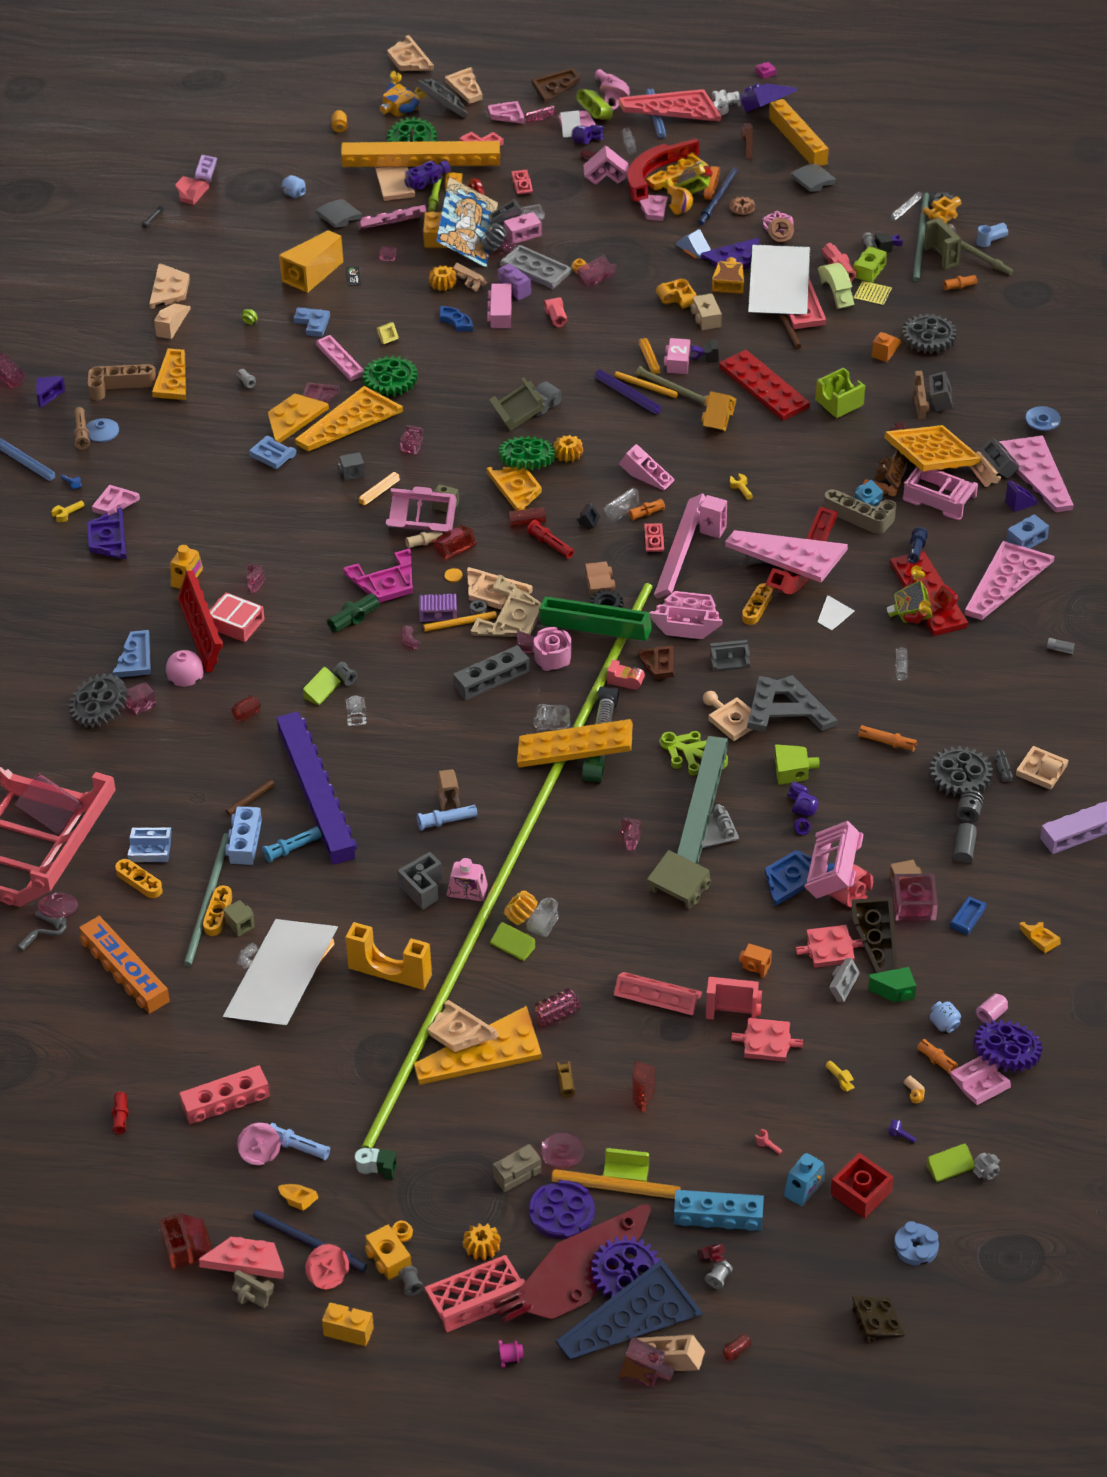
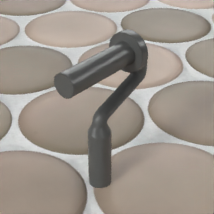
[17,909,67,952]

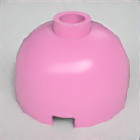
[166,650,204,687]

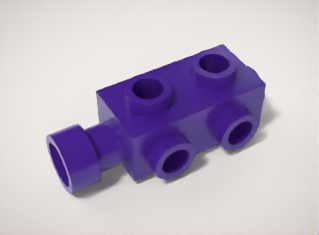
[404,160,451,190]

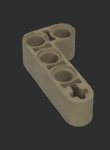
[824,490,896,534]

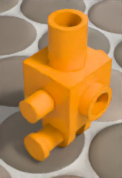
[922,196,961,223]

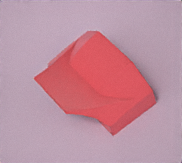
[175,176,209,205]

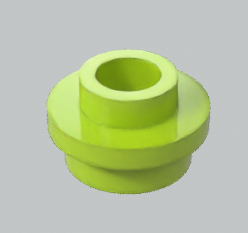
[241,309,258,325]

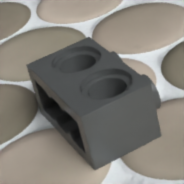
[979,437,1021,479]

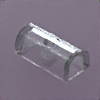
[604,488,640,521]

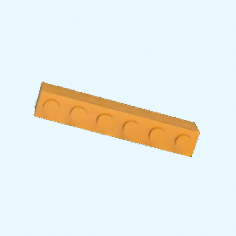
[769,99,829,166]

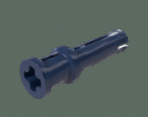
[908,527,928,564]

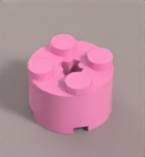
[534,627,571,671]

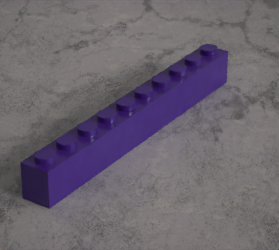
[276,711,357,865]

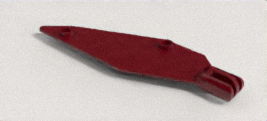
[494,1204,651,1323]

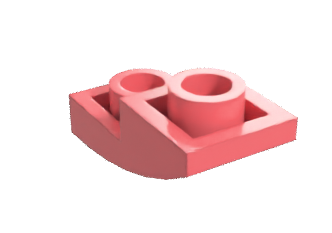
[512,170,533,195]
[644,523,664,552]

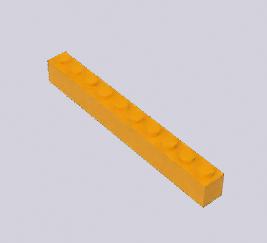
[341,141,500,167]

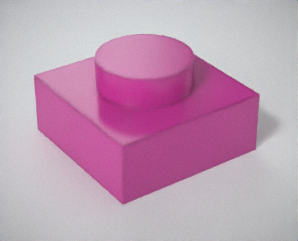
[755,62,776,79]

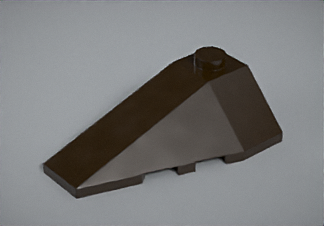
[851,897,898,973]

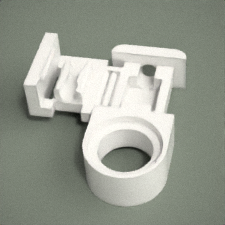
[712,90,740,115]

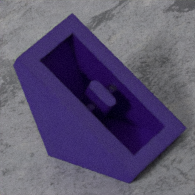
[36,376,65,408]
[1005,480,1038,512]

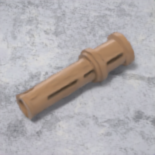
[73,407,90,450]

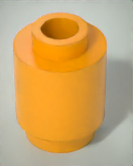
[331,110,347,133]

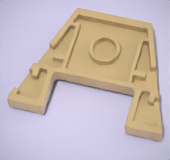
[471,575,541,637]

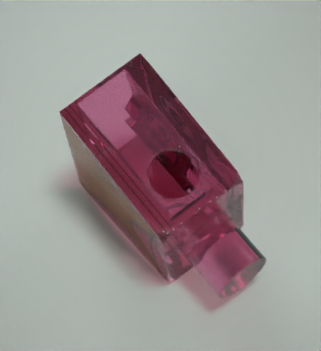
[618,1337,675,1386]

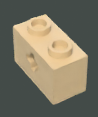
[691,294,722,330]

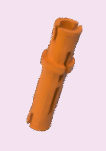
[858,725,917,752]

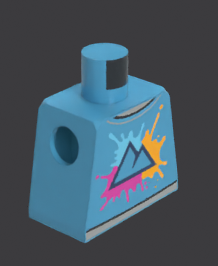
[784,1153,825,1207]

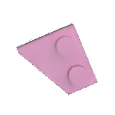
[488,101,524,123]
[637,195,668,221]
[92,485,140,516]

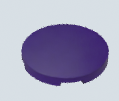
[529,1180,595,1239]

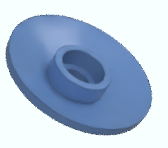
[1026,406,1061,431]
[86,418,119,443]

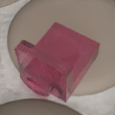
[246,562,266,593]
[621,817,641,851]

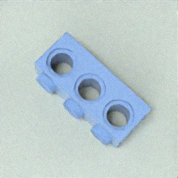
[225,807,262,865]

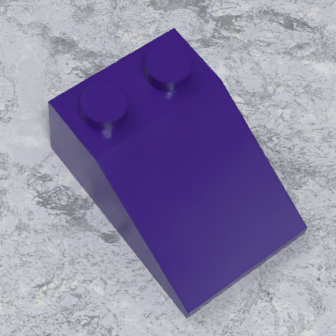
[739,83,797,112]

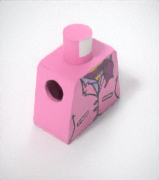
[447,858,488,902]

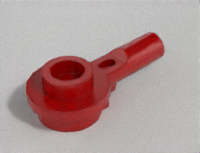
[468,178,485,196]

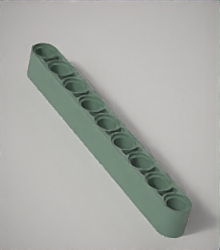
[677,736,728,864]

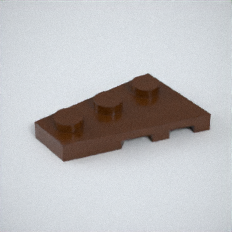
[532,67,580,103]

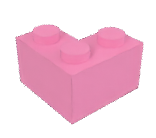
[583,146,629,185]

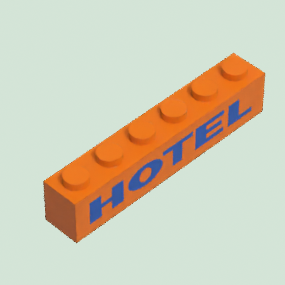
[79,915,170,1014]

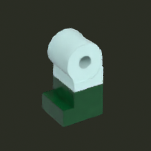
[355,1148,397,1180]

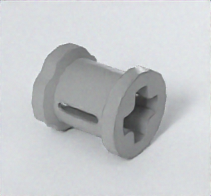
[705,1260,733,1289]

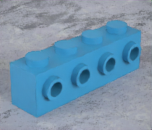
[674,1190,764,1231]

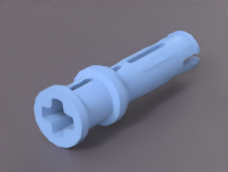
[417,804,477,831]
[270,1123,330,1160]

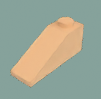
[154,303,190,339]
[631,1335,705,1371]

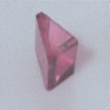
[379,246,399,261]
[517,631,534,652]

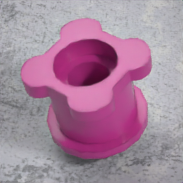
[499,1340,524,1368]

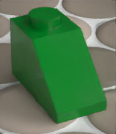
[868,967,916,1002]

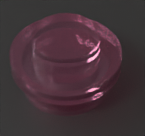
[501,238,516,253]

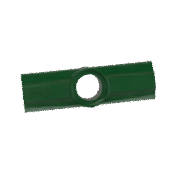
[327,593,380,633]

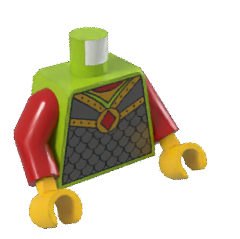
[662,161,713,194]
[887,565,933,624]

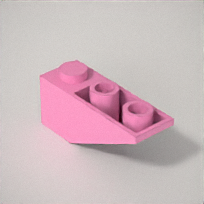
[619,444,675,491]

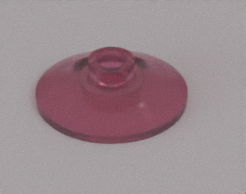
[37,893,78,918]
[541,1132,584,1169]

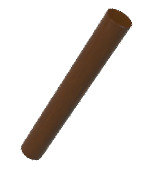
[780,313,802,349]
[225,779,275,816]

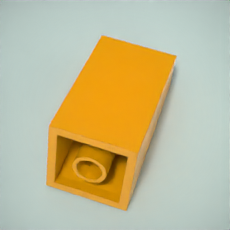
[279,230,343,293]

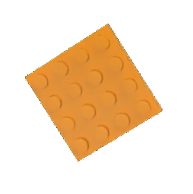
[884,425,982,472]

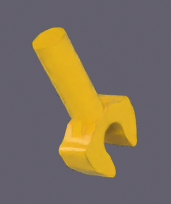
[730,473,753,500]
[51,501,85,522]
[826,1061,854,1092]

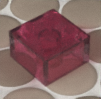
[893,874,938,920]

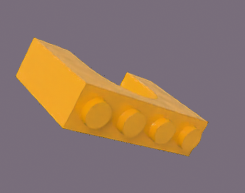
[345,922,432,990]

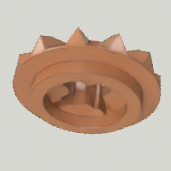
[729,196,755,215]
[768,217,794,243]

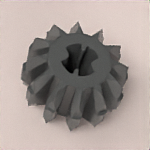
[481,223,507,252]

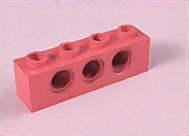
[179,1065,270,1124]

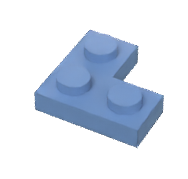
[294,308,330,337]

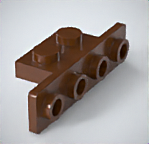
[874,449,909,489]

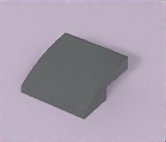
[790,164,837,191]
[315,199,362,227]

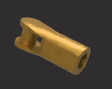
[556,1061,575,1098]

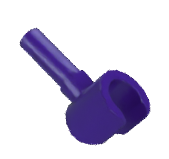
[888,1119,917,1143]

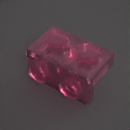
[577,255,617,287]

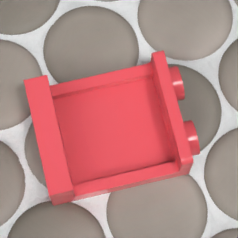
[706,977,762,1020]

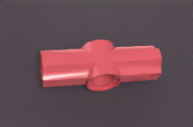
[822,243,856,282]

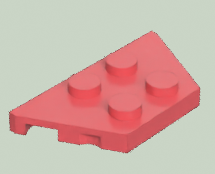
[199,1237,284,1279]

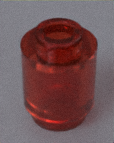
[231,695,261,721]

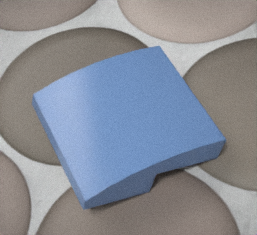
[128,828,172,862]

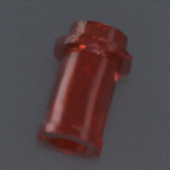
[723,1334,752,1361]

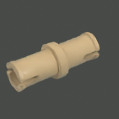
[405,531,443,549]

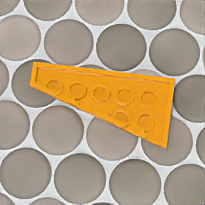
[295,386,403,451]
[414,1006,542,1085]

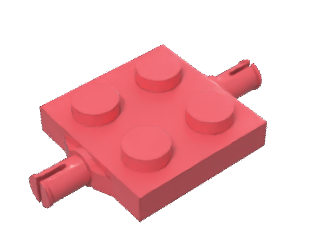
[795,925,865,968]
[731,1018,803,1062]

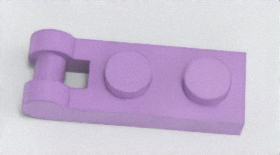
[195,155,217,183]

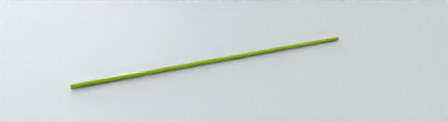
[361,583,653,1149]

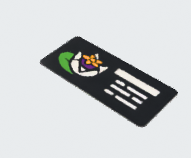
[346,266,361,285]

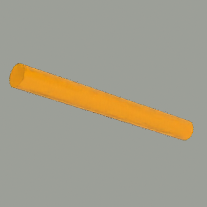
[614,371,678,399]
[423,611,497,632]

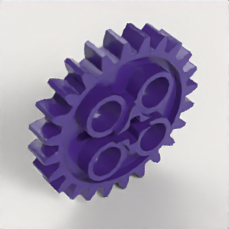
[973,1019,1043,1072]
[591,1235,661,1298]

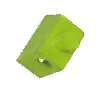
[774,745,819,785]

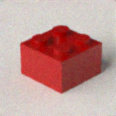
[830,1153,894,1219]

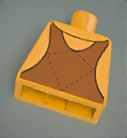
[712,257,744,294]

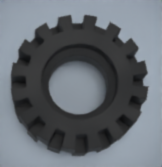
[590,589,624,608]

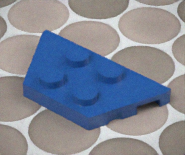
[765,850,835,906]

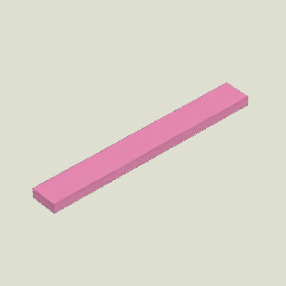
[654,493,706,599]

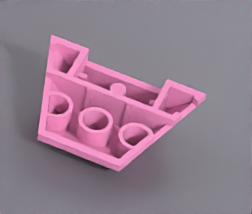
[650,591,723,639]

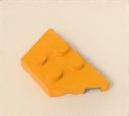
[268,394,329,443]
[487,467,542,513]

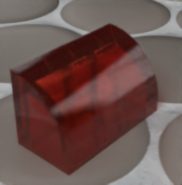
[432,525,477,560]
[632,1061,656,1112]

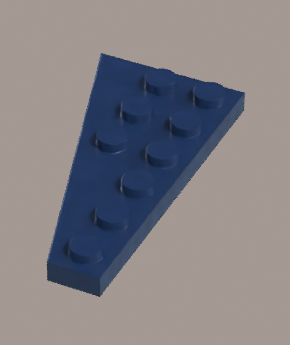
[556,1259,703,1360]

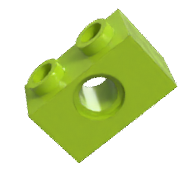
[853,246,887,283]

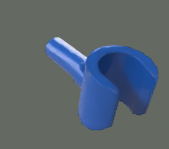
[61,475,82,489]

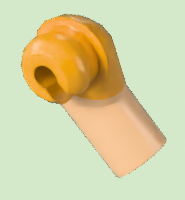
[904,1076,925,1104]

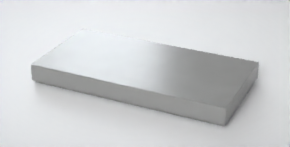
[500,245,572,289]

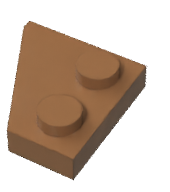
[913,371,929,419]

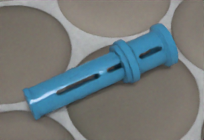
[262,827,322,863]

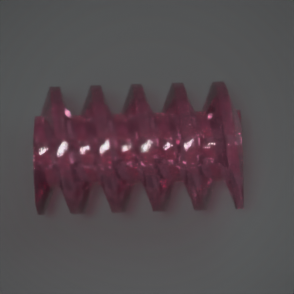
[0,353,26,387]
[535,988,582,1028]

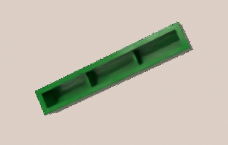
[539,596,652,641]

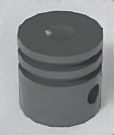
[956,790,984,823]

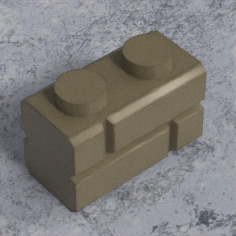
[493,1144,541,1192]

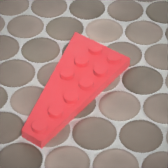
[618,89,722,122]

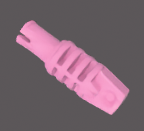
[595,69,629,91]

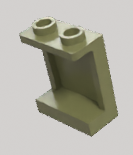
[923,218,961,270]
[489,377,545,431]
[647,850,711,910]

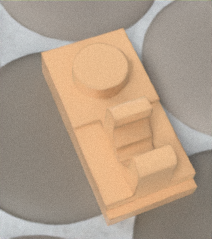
[454,263,487,292]
[970,451,1001,487]

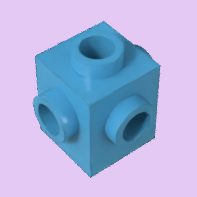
[855,480,883,507]

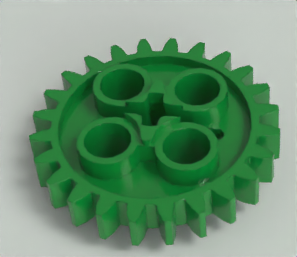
[387,117,438,142]
[362,355,418,397]
[498,436,555,470]

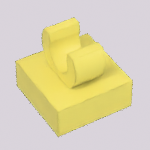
[377,322,399,344]

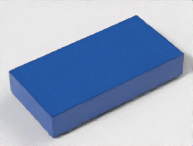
[950,896,987,935]

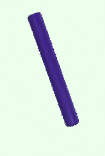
[594,369,661,414]

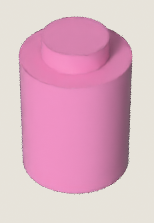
[976,994,1008,1024]

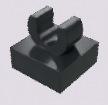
[576,503,600,529]

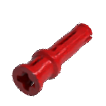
[527,520,575,559]

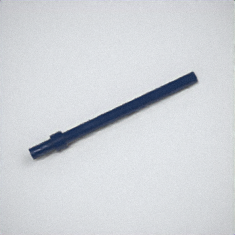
[698,168,738,225]
[253,1210,367,1272]

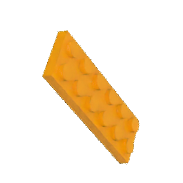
[517,719,633,768]

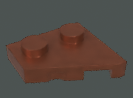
[742,123,753,159]
[637,645,674,679]

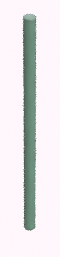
[913,193,929,282]
[184,833,230,967]

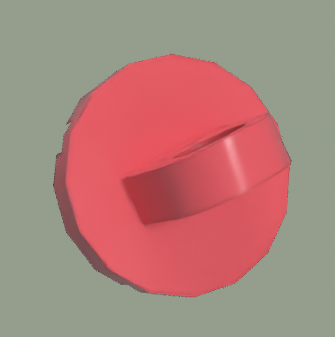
[306,1244,349,1290]

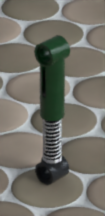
[582,686,619,783]

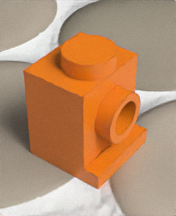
[739,943,772,978]

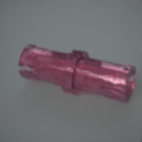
[524,105,557,123]

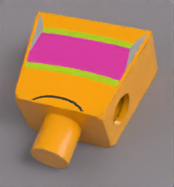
[170,545,203,589]

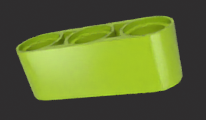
[576,89,613,120]

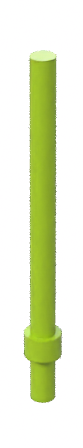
[428,174,443,212]

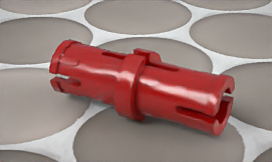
[111,1092,129,1134]

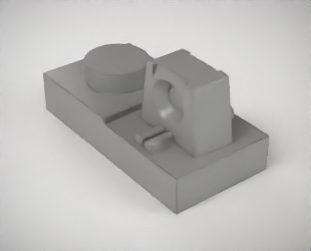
[829,958,860,1002]

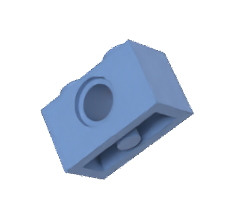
[1006,514,1049,549]

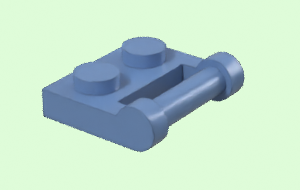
[249,436,296,469]

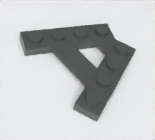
[747,675,838,732]

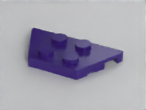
[701,238,759,269]
[87,507,127,559]

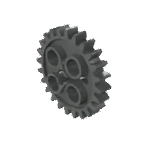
[902,313,957,354]
[68,673,128,728]
[929,746,993,797]

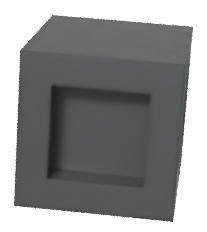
[337,452,365,480]

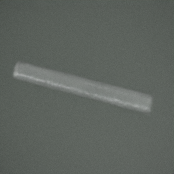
[890,192,922,221]

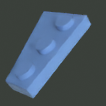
[112,630,151,677]

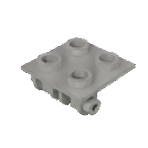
[702,804,739,848]

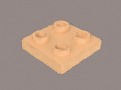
[1016,746,1068,790]

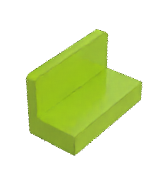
[603,1148,649,1182]

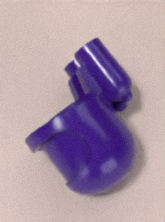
[571,125,604,144]
[787,782,819,817]

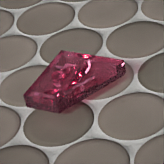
[302,382,340,403]

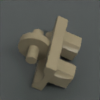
[232,1270,274,1308]

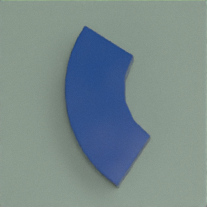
[440,306,473,332]

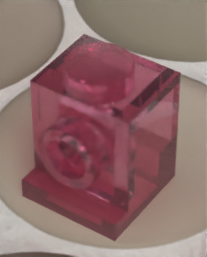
[400,425,424,454]

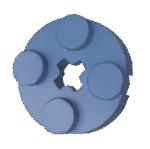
[894,1222,939,1266]

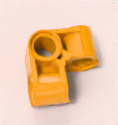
[656,279,697,309]

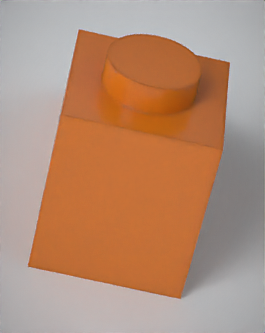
[872,332,902,362]

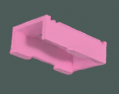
[903,467,978,520]
[386,487,457,534]
[804,821,863,899]

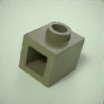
[432,485,459,512]
[223,900,255,937]

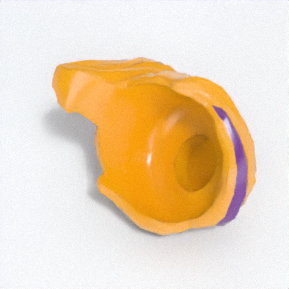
[667,185,693,215]

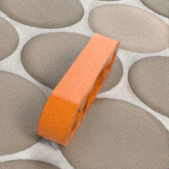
[704,166,720,200]

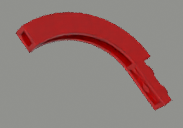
[628,138,700,202]
[766,506,838,594]

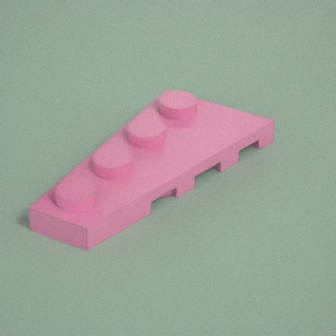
[358,205,426,230]

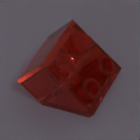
[158,1213,213,1269]

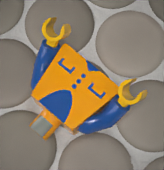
[380,71,426,116]

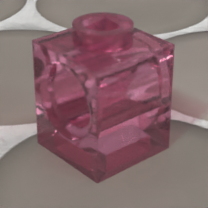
[126,681,156,715]

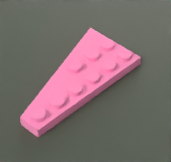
[999,436,1073,512]
[725,530,848,583]
[965,541,1055,620]

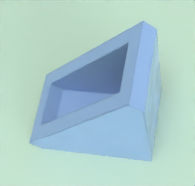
[676,229,711,259]

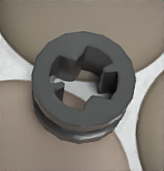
[470,600,487,615]

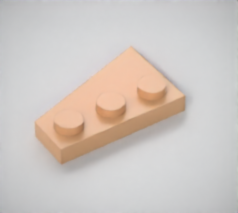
[445,67,482,104]

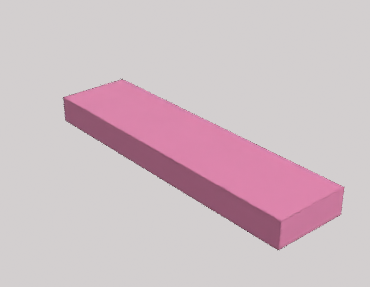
[316,335,364,381]

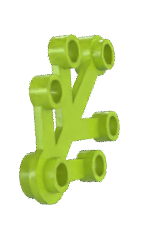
[659,731,728,775]

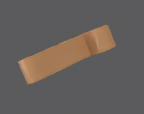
[88,364,157,401]

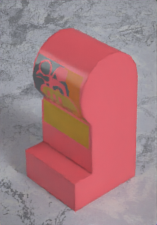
[607,659,645,690]

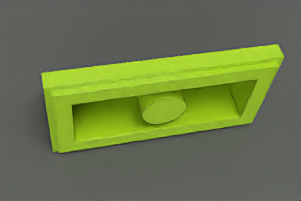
[303,667,341,705]
[490,922,535,961]
[927,1144,975,1183]

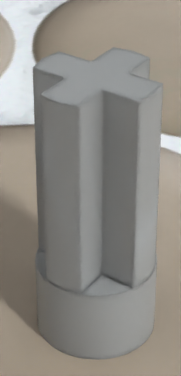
[1047,638,1075,654]

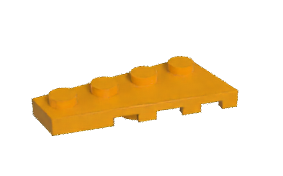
[646,153,709,190]
[152,348,186,400]

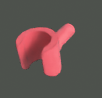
[755,1129,783,1155]

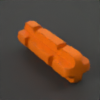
[863,479,897,497]

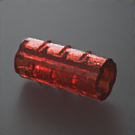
[508,507,546,527]

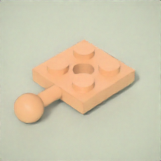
[703,691,753,741]

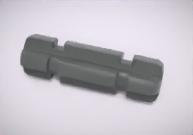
[994,750,1013,783]

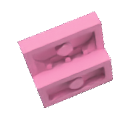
[950,1056,1011,1105]

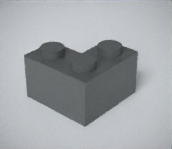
[398,852,443,910]

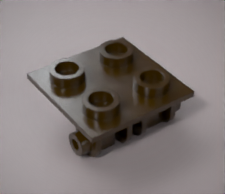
[852,1296,905,1343]

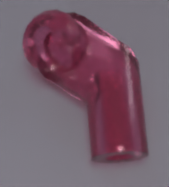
[401,625,420,649]

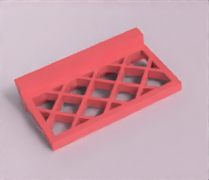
[424,1255,525,1332]

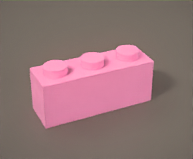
[487,284,512,328]

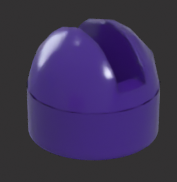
[794,818,811,835]

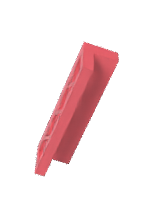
[614,972,702,1015]

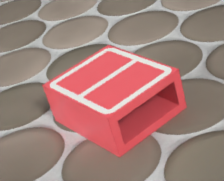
[209,592,265,642]

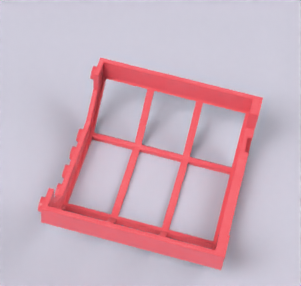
[0,767,115,907]

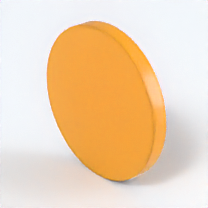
[445,568,463,582]

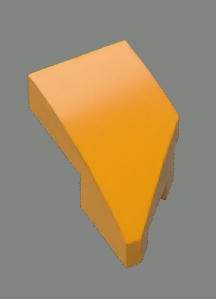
[1019,922,1061,953]

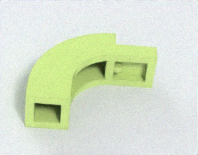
[818,263,855,310]

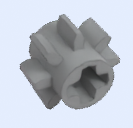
[973,1153,1000,1180]

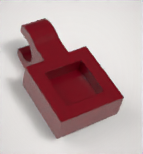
[697,1243,726,1263]

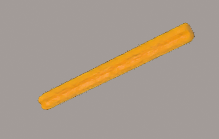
[552,1169,680,1199]

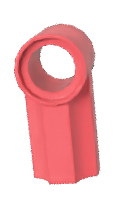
[544,297,567,328]

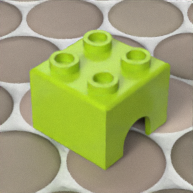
[815,368,865,418]

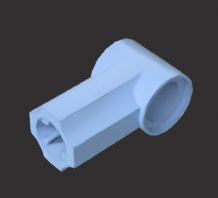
[976,223,1008,247]

